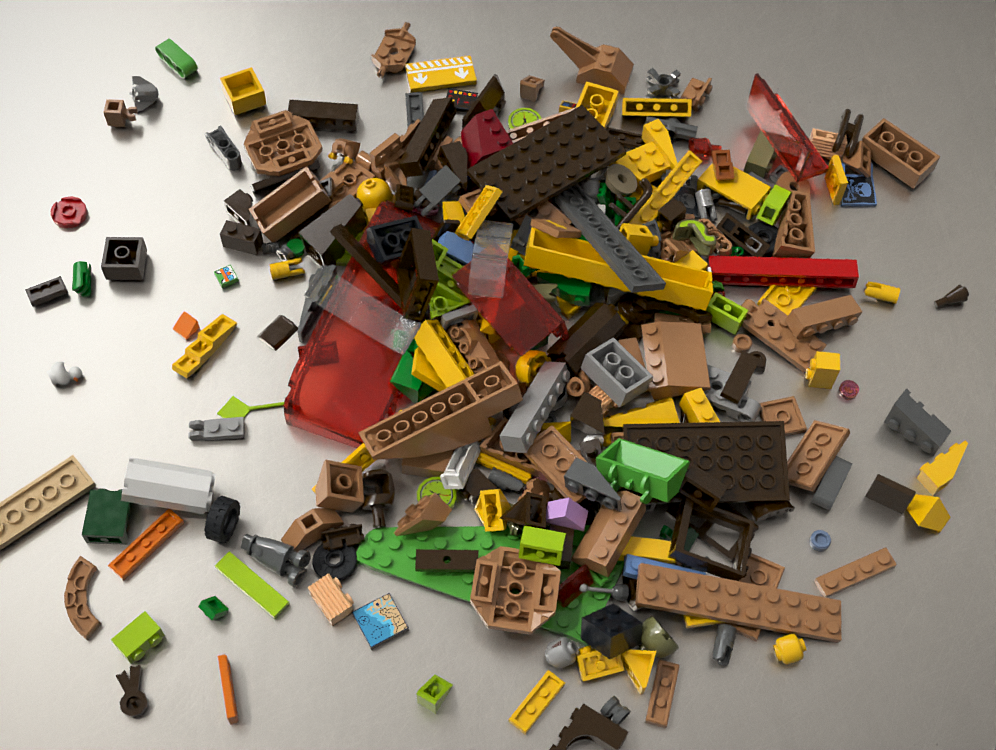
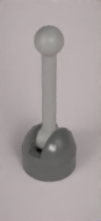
[580,584,629,601]

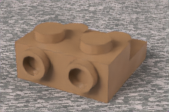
[370,133,405,181]

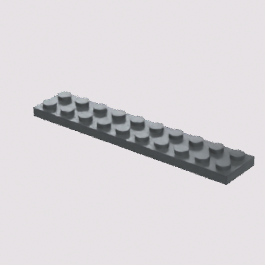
[552,183,666,293]

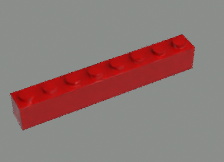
[707,255,859,288]

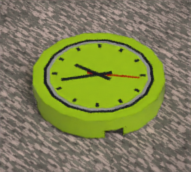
[508,108,541,129]
[417,477,456,509]

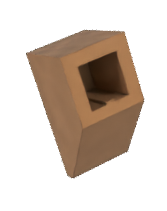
[660,238,690,263]

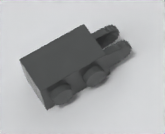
[414,165,462,217]

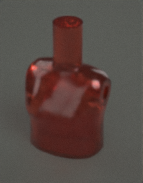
[688,138,722,157]

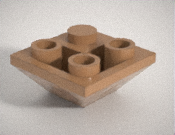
[394,493,452,536]

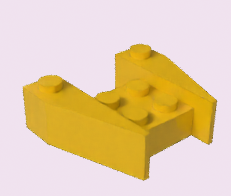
[608,119,677,195]

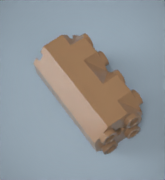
[446,319,500,374]

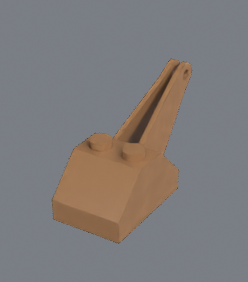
[550,26,634,95]

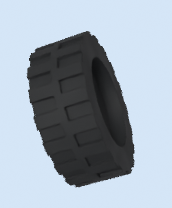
[204,495,240,544]

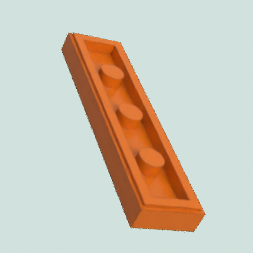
[108,509,184,581]

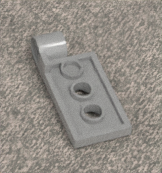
[704,364,761,422]

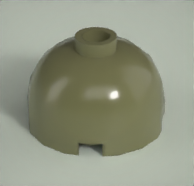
[639,615,679,658]

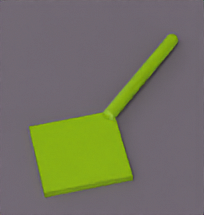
[217,396,287,418]

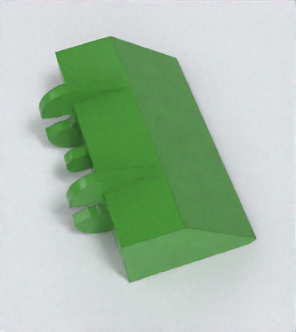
[596,438,690,504]

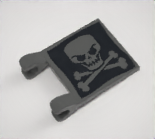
[661,169,700,219]

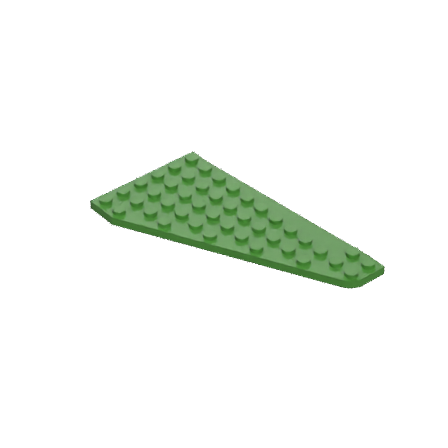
[356,525,633,646]

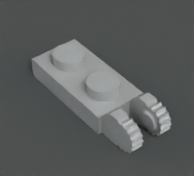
[188,417,244,441]

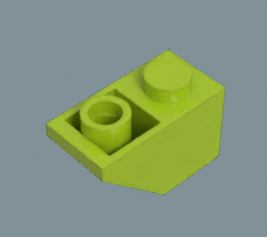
[756,184,792,226]

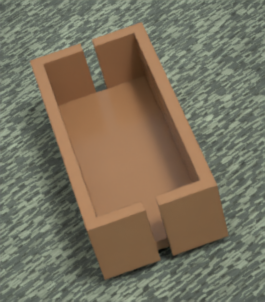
[249,166,331,243]

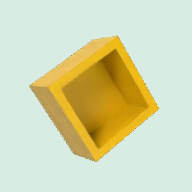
[220,67,267,115]

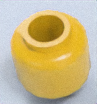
[773,634,807,665]

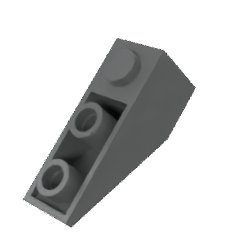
[564,458,621,512]

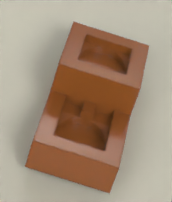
[711,150,734,181]

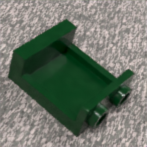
[81,488,134,545]

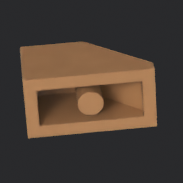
[842,141,871,178]

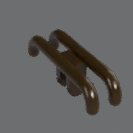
[832,109,864,158]
[609,178,653,230]

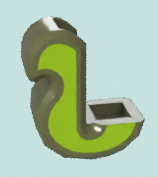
[672,219,717,256]

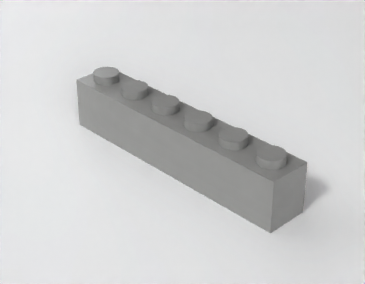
[500,361,570,453]

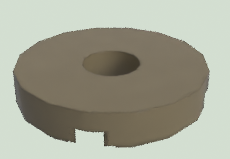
[604,164,637,197]

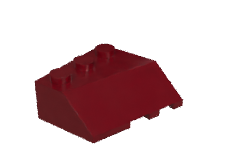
[460,109,513,176]

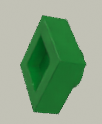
[198,596,229,620]

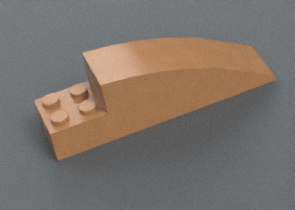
[358,361,523,460]

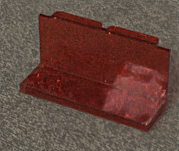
[746,73,829,183]
[452,243,570,357]

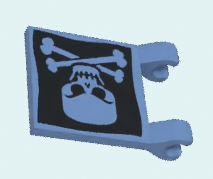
[841,163,877,206]

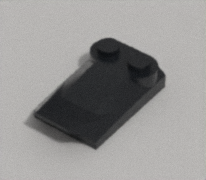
[366,216,424,265]

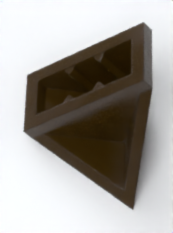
[570,392,605,434]
[500,492,546,529]

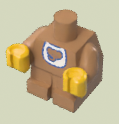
[328,138,361,164]

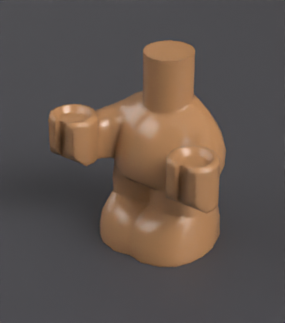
[566,369,593,397]

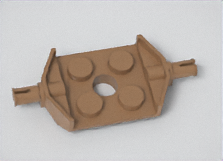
[371,22,416,78]

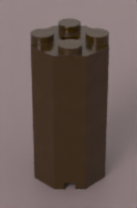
[547,303,627,379]

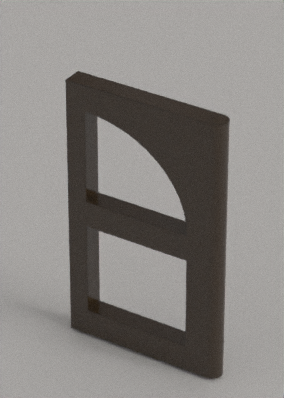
[665,503,759,562]

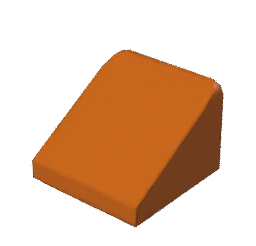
[173,311,200,340]

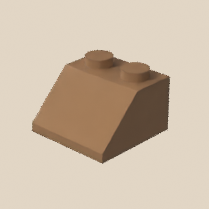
[315,460,364,513]

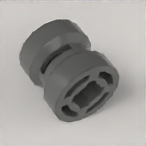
[600,696,631,725]

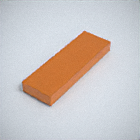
[218,654,239,725]

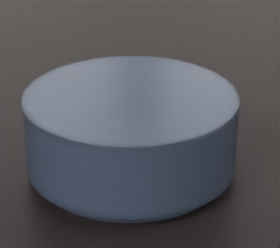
[809,530,831,552]

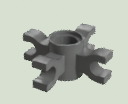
[646,68,681,99]

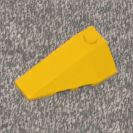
[603,397,680,427]

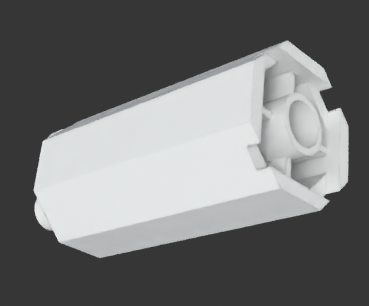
[121,457,216,514]

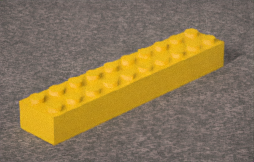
[524,227,713,311]

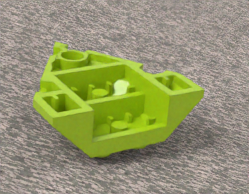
[429,239,498,320]

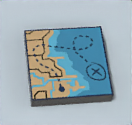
[352,593,409,650]

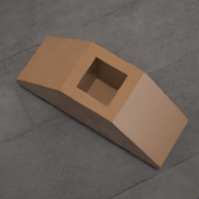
[281,508,344,552]

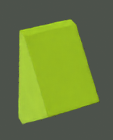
[416,674,453,714]

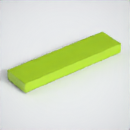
[215,551,290,619]

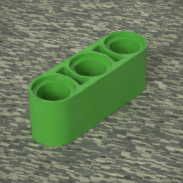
[155,38,198,78]

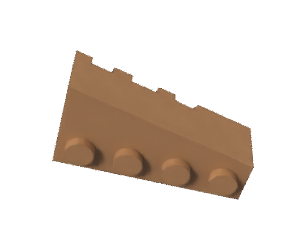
[480,417,551,484]

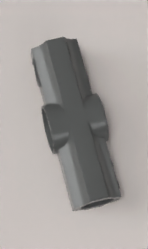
[645,116,698,141]

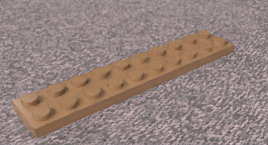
[635,563,841,643]

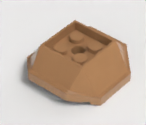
[244,110,323,177]
[470,546,561,635]

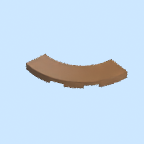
[64,556,101,640]

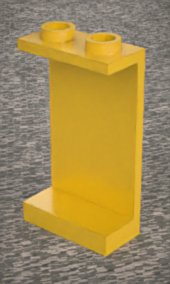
[697,164,771,220]

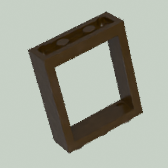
[396,228,439,321]
[668,497,755,581]

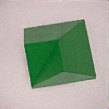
[390,350,434,404]

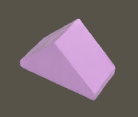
[546,498,588,531]

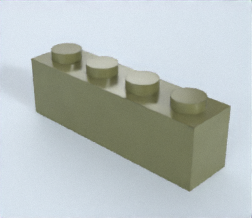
[744,113,789,178]

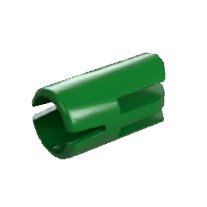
[72,261,92,297]

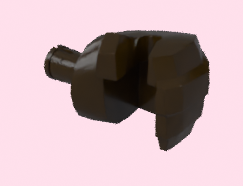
[362,469,395,528]

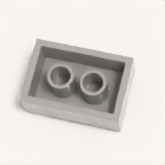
[581,338,653,407]

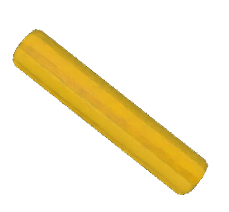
[476,452,532,484]

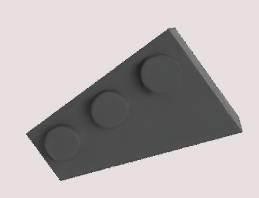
[884,388,951,456]

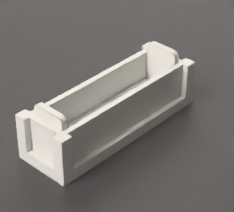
[440,441,481,489]

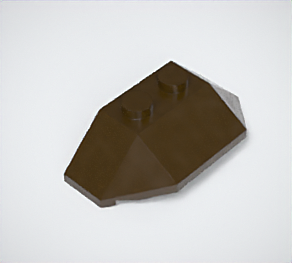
[462,74,506,130]

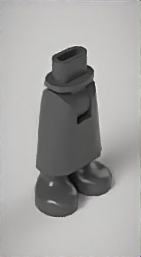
[241,534,310,588]

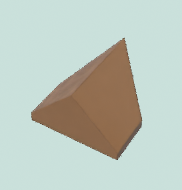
[384,161,407,192]

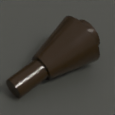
[718,198,748,215]
[934,285,969,308]

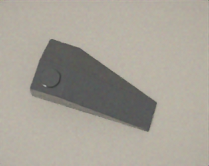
[297,265,339,343]

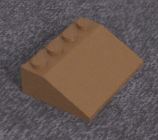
[641,321,711,401]

